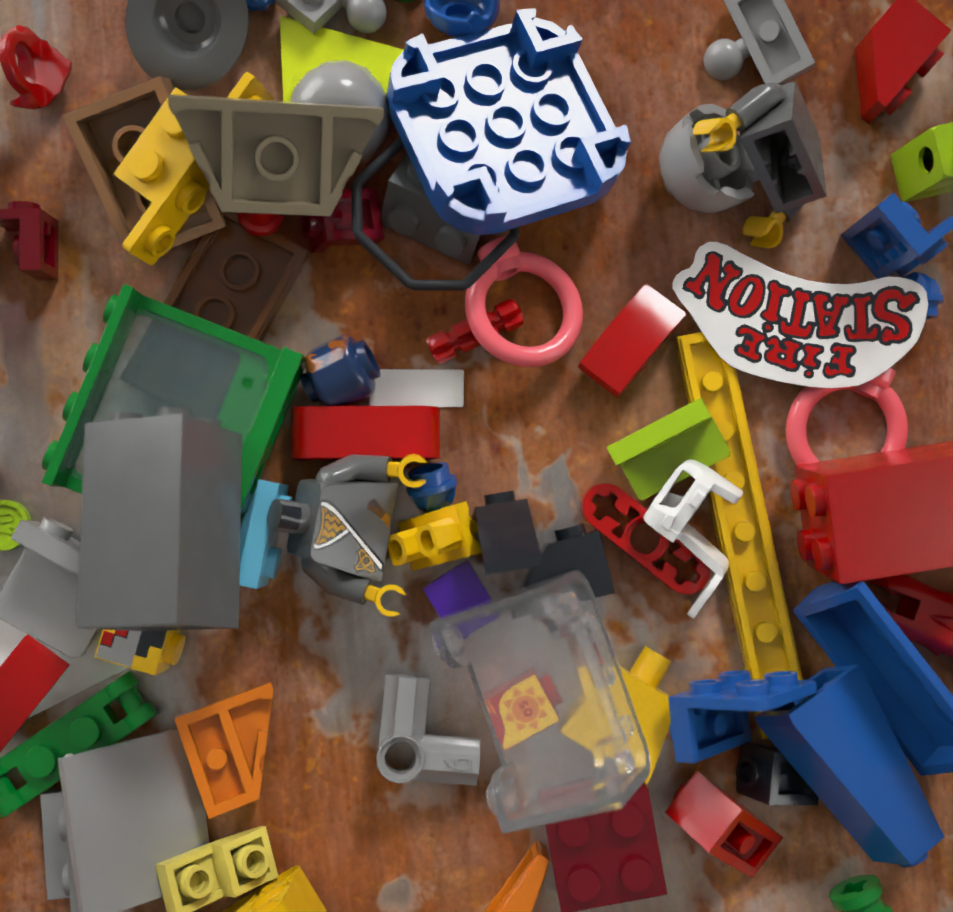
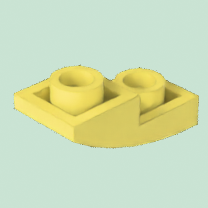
[155,826,279,912]

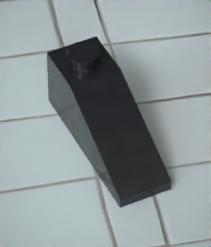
[475,491,543,575]

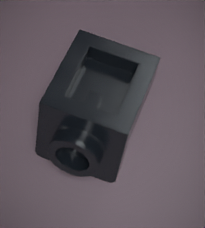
[736,742,819,805]

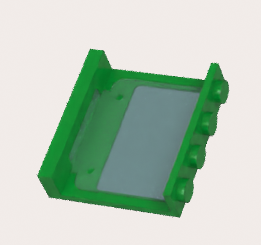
[41,284,306,529]

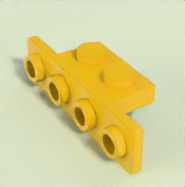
[113,72,273,266]

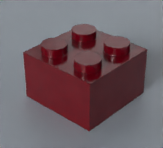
[539,775,668,912]

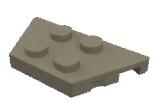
[168,94,384,216]

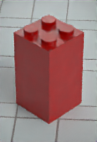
[790,441,953,584]

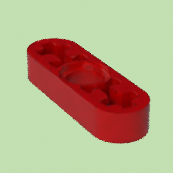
[580,483,710,594]

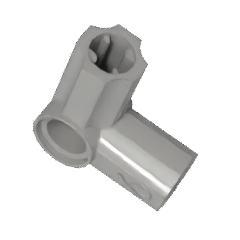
[377,674,480,786]

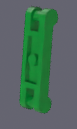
[0,671,159,820]

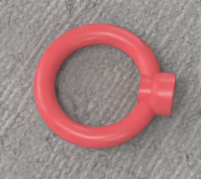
[465,236,583,367]
[786,368,908,465]

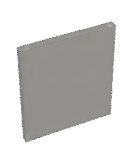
[58,728,210,912]

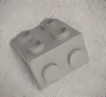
[0,516,99,658]

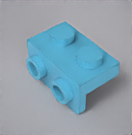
[239,480,293,589]

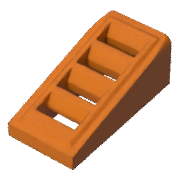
[483,840,550,912]

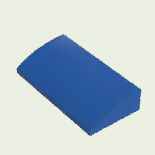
[792,581,953,776]

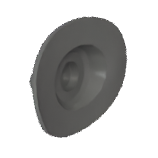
[125,0,249,91]

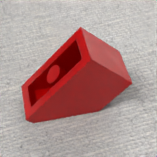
[665,771,784,878]

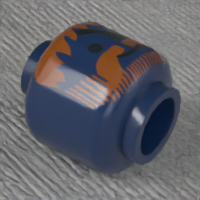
[300,335,381,406]

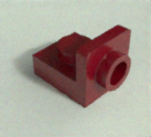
[300,189,384,253]
[0,201,59,281]

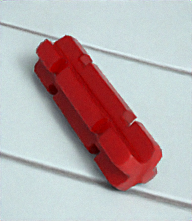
[426,299,524,364]

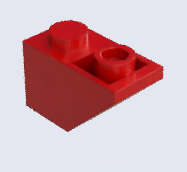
[855,0,952,124]

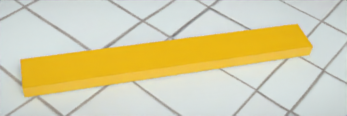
[674,332,803,740]

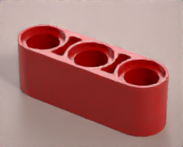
[291,405,440,460]

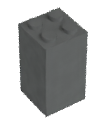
[77,407,242,631]

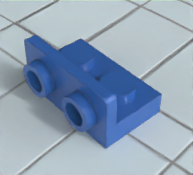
[841,193,953,279]

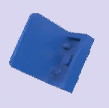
[668,670,817,763]

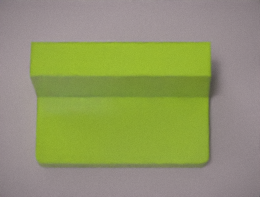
[607,398,731,500]

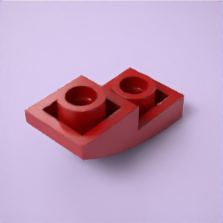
[577,284,687,398]
[0,634,70,752]

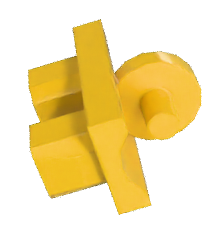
[387,501,482,571]

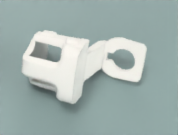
[643,459,743,619]

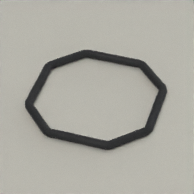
[351,136,520,291]

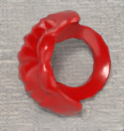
[0,25,72,110]

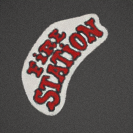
[672,242,928,388]

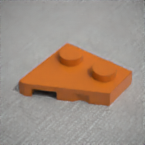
[174,681,274,819]

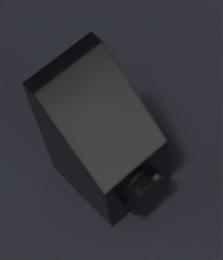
[509,523,615,619]

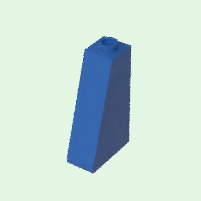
[754,664,945,868]

